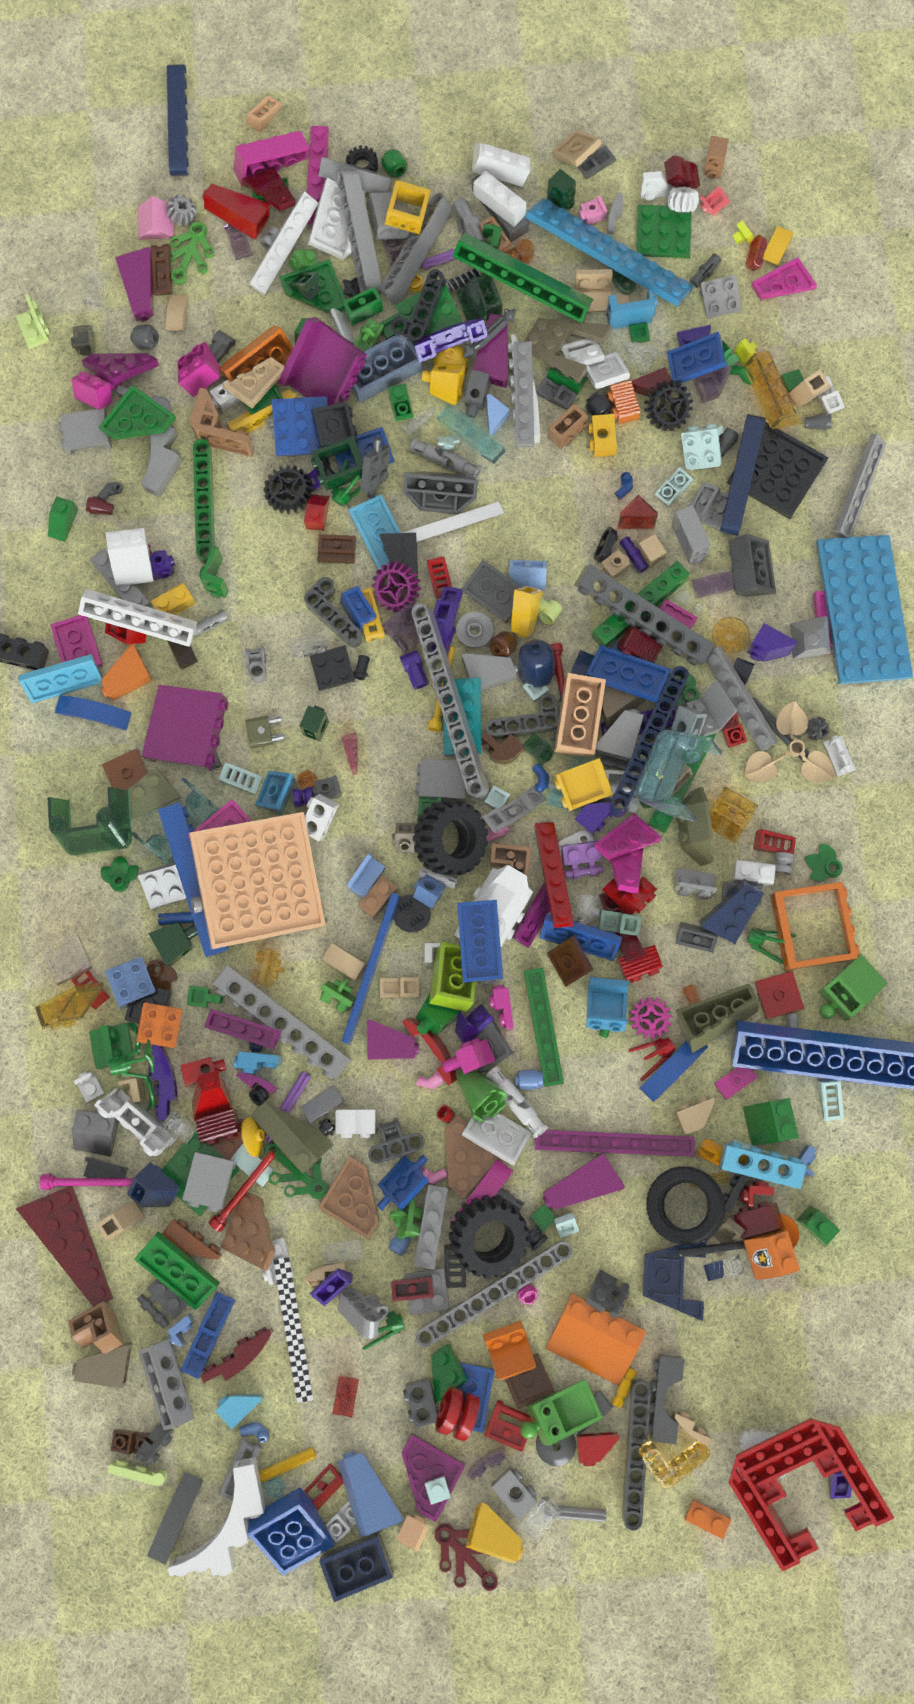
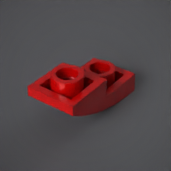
[721,713,747,748]

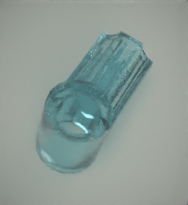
[546,789,585,813]

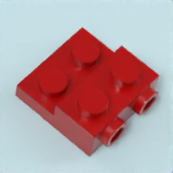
[602,876,657,915]

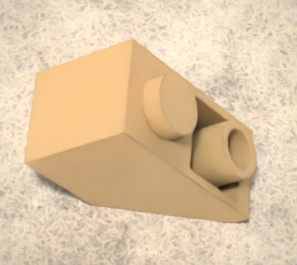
[789,369,830,409]
[675,1096,715,1135]
[96,1201,145,1242]

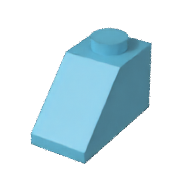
[216,1394,264,1429]

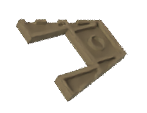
[524,318,611,383]

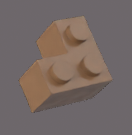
[490,843,531,881]
[68,1301,123,1354]

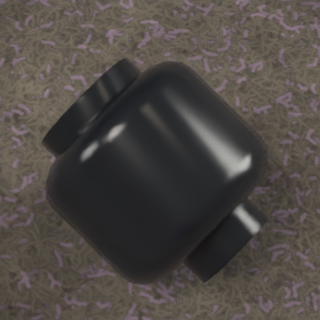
[585,391,612,416]

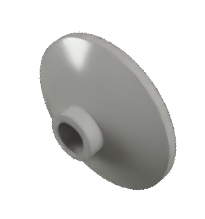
[456,612,493,648]

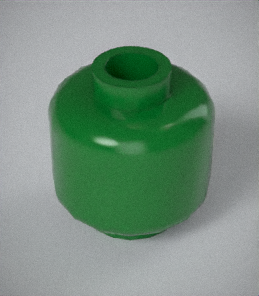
[381,149,407,178]

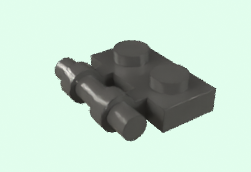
[585,1269,630,1318]
[136,1279,188,1329]

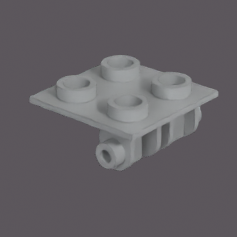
[699,275,742,319]

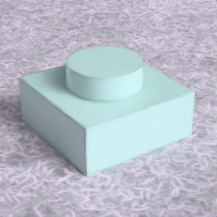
[522,683,549,702]
[484,785,510,809]
[554,1213,579,1238]
[425,1476,451,1505]

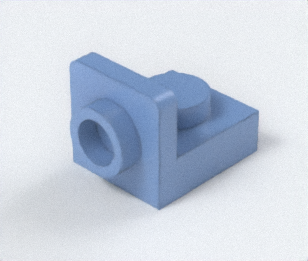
[798,1145,817,1177]
[168,1314,194,1347]

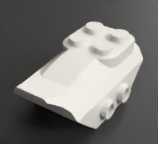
[454,865,533,947]

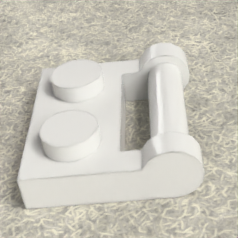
[561,338,604,365]

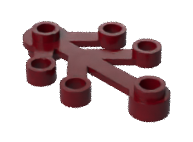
[435,1523,498,1591]

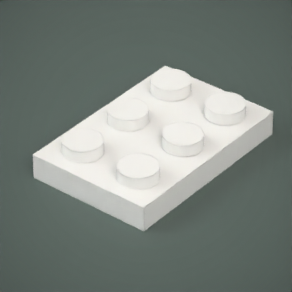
[462,1113,532,1166]

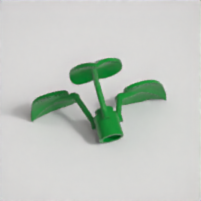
[109,1022,155,1111]

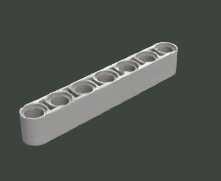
[337,171,382,294]
[381,193,452,303]

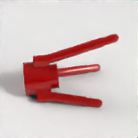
[629,1037,676,1081]

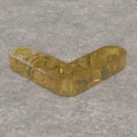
[639,1441,710,1488]

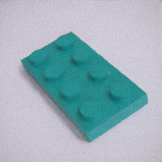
[443,677,481,756]

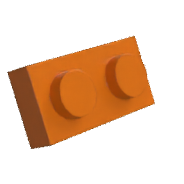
[684,1499,731,1539]

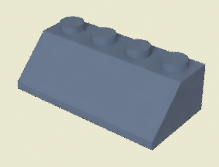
[351,335,423,403]

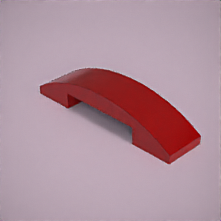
[402,1017,457,1086]

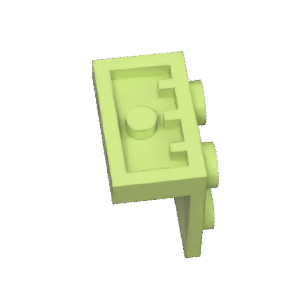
[16,294,50,349]

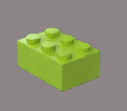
[429,942,476,1012]

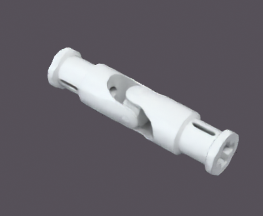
[485,1066,548,1138]

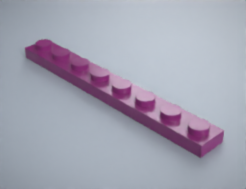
[535,1130,695,1157]

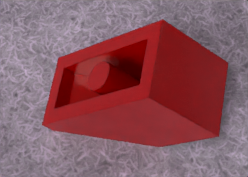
[304,494,330,531]
[105,622,147,645]
[577,1432,619,1466]

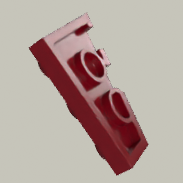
[242,167,296,211]

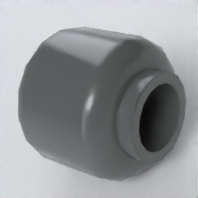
[130,325,159,349]

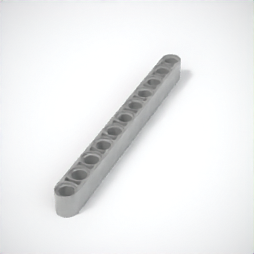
[412,603,489,799]

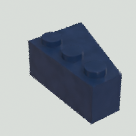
[699,880,764,944]

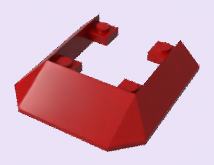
[729,1418,894,1572]

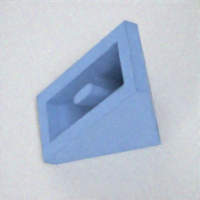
[486,394,510,435]

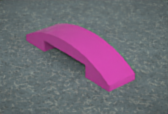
[450,1159,513,1224]

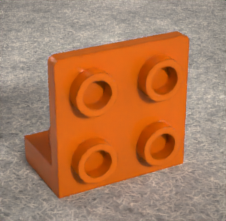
[136,1003,182,1048]
[483,1321,536,1381]

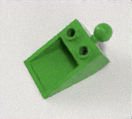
[819,954,888,1021]
[520,1379,603,1446]

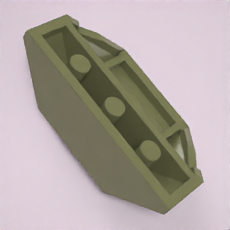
[676,787,713,866]

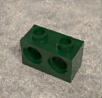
[547,169,576,210]

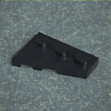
[379,532,419,590]

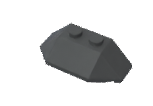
[403,471,478,514]

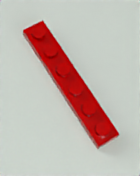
[534,822,574,928]

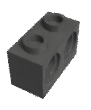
[403,1378,438,1428]

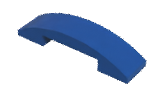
[55,695,131,730]
[640,1041,708,1102]

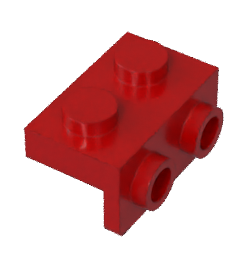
[740,1181,774,1207]

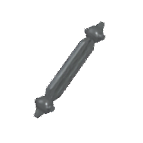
[463,308,517,358]

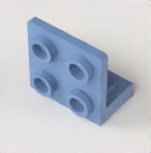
[105,957,155,1010]

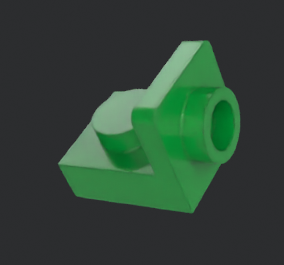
[483,224,502,250]

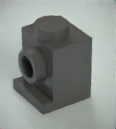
[312,775,342,799]

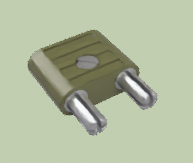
[245,715,285,749]

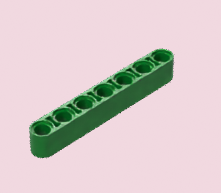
[193,439,215,564]

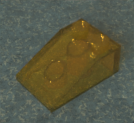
[35,982,104,1031]

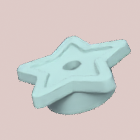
[437,435,460,450]

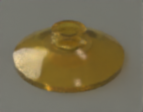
[712,617,750,654]

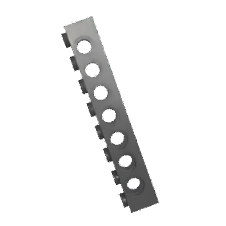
[574,564,715,666]

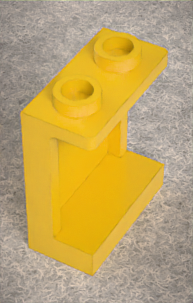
[554,758,614,811]

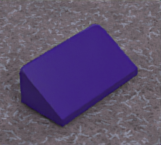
[310,1268,353,1306]

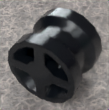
[527,1226,548,1251]

